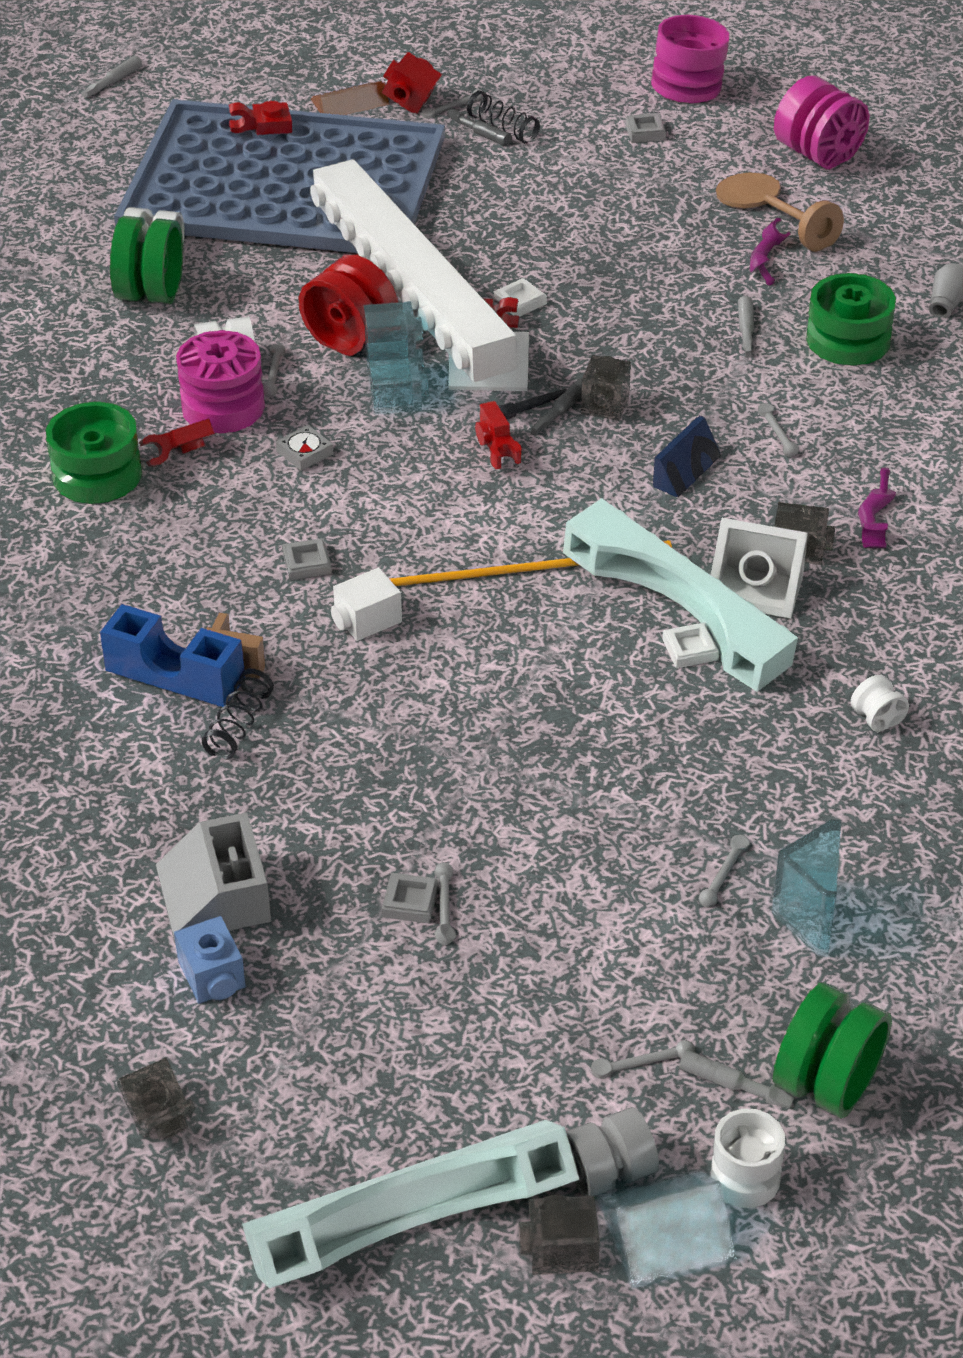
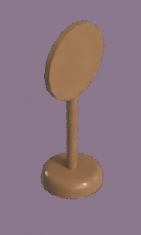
[716,172,844,252]

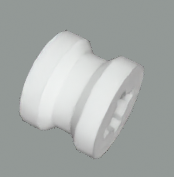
[851,675,909,733]

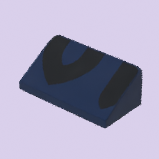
[653,415,721,497]

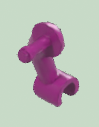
[749,218,791,286]
[858,467,896,548]

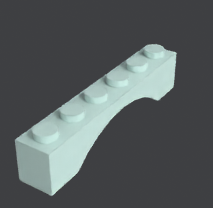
[563,498,798,692]
[242,1120,580,1289]

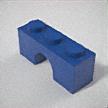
[100,604,245,707]

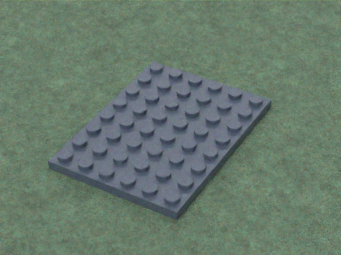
[114,99,445,253]

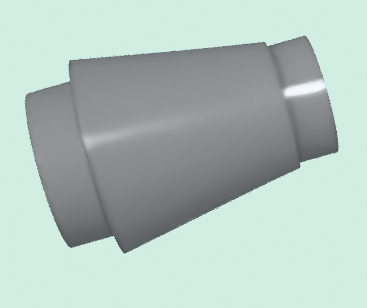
[929,263,963,318]

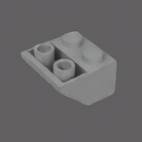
[156,812,271,942]

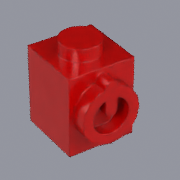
[381,51,442,113]

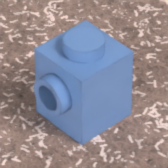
[174,916,246,1004]

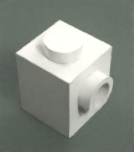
[331,568,402,641]

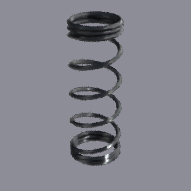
[467,91,540,144]
[202,668,274,760]

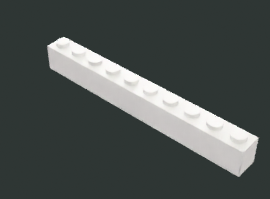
[310,159,517,382]

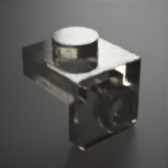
[116,1058,196,1141]

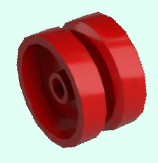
[298,255,399,356]

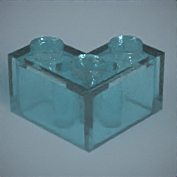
[364,301,429,415]

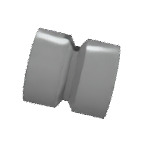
[566,1107,659,1199]

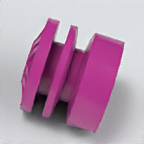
[651,14,729,103]
[774,75,870,169]
[176,330,265,434]

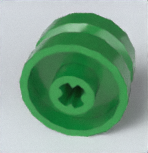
[110,216,183,305]
[806,273,896,366]
[46,401,142,504]
[772,982,892,1119]

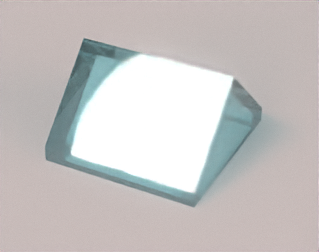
[772,819,841,957]
[597,1170,736,1289]

